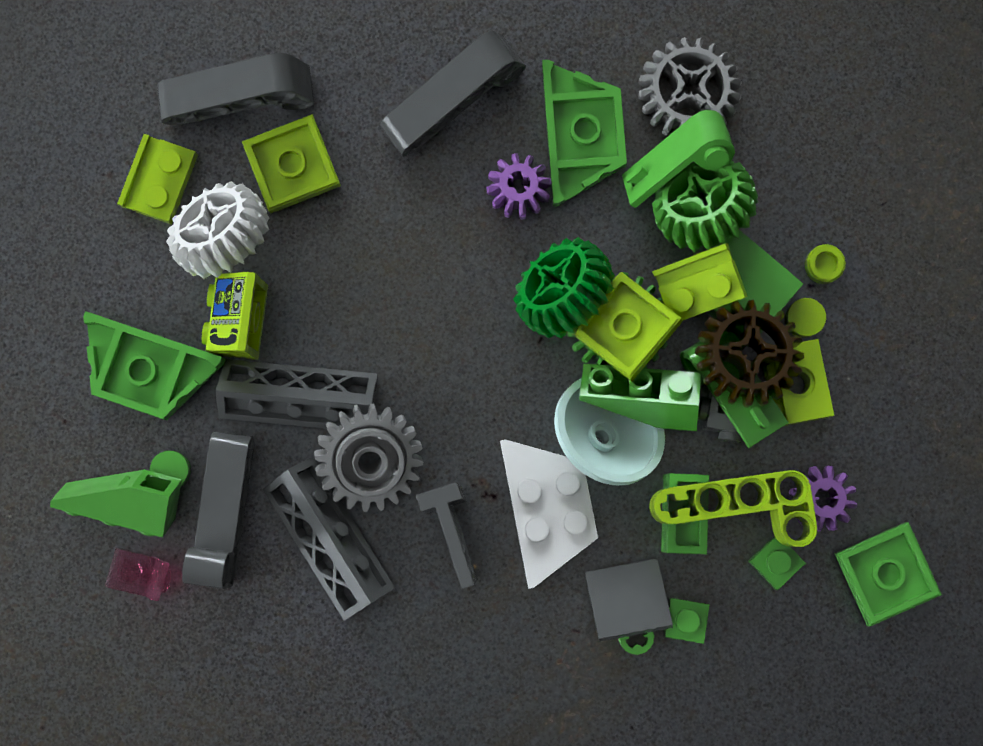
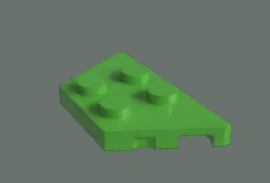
[542,59,627,206]
[83,311,226,420]

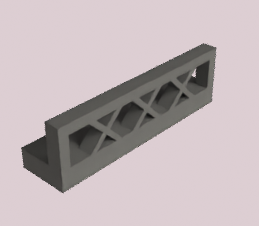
[216,359,378,429]
[263,457,395,621]

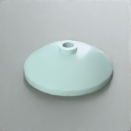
[554,378,665,485]

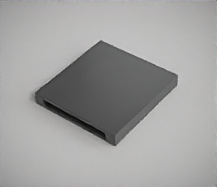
[585,558,673,642]

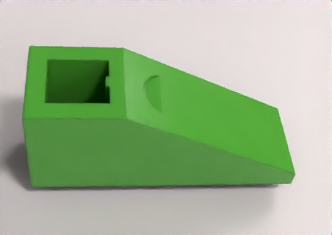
[579,364,701,431]
[50,469,182,538]

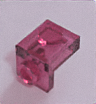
[105,548,171,601]

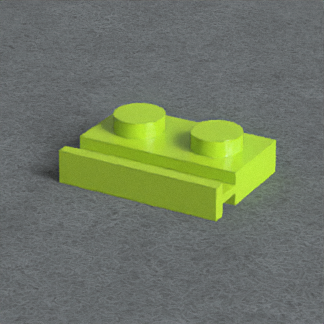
[117,134,198,225]
[652,243,748,321]

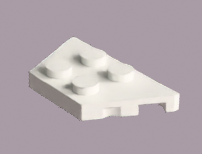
[500,440,598,589]

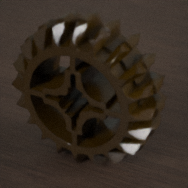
[695,300,804,408]

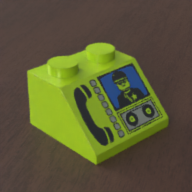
[202,272,268,360]

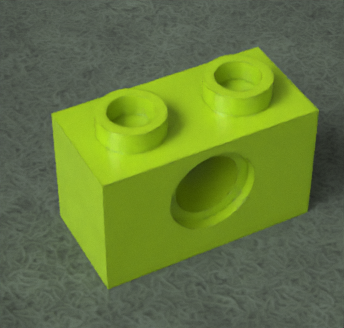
[762,339,835,426]

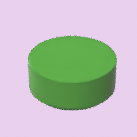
[150,451,191,487]

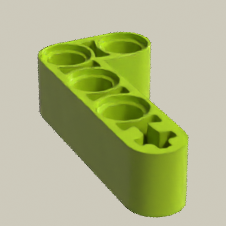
[649,470,817,547]

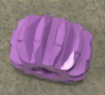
[486,153,551,220]
[789,465,857,531]

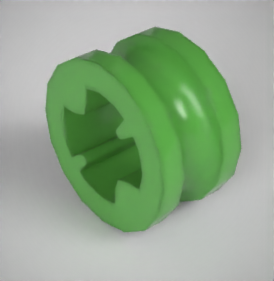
[618,632,654,655]

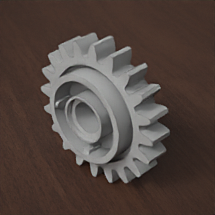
[314,404,424,512]

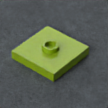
[242,114,341,214]
[572,272,683,382]

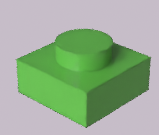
[749,536,806,590]
[664,598,710,644]

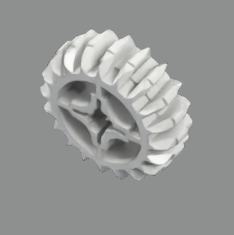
[166,181,269,279]

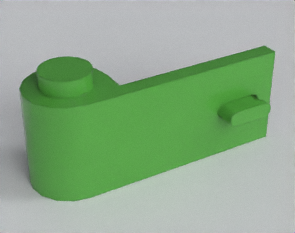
[622,110,735,208]
[680,331,788,449]

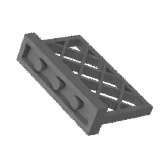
[416,482,478,589]

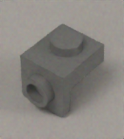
[698,391,742,443]

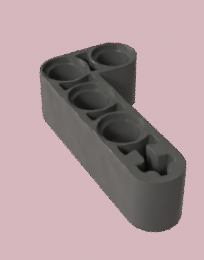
[380,31,526,156]
[157,53,314,125]
[182,431,254,589]

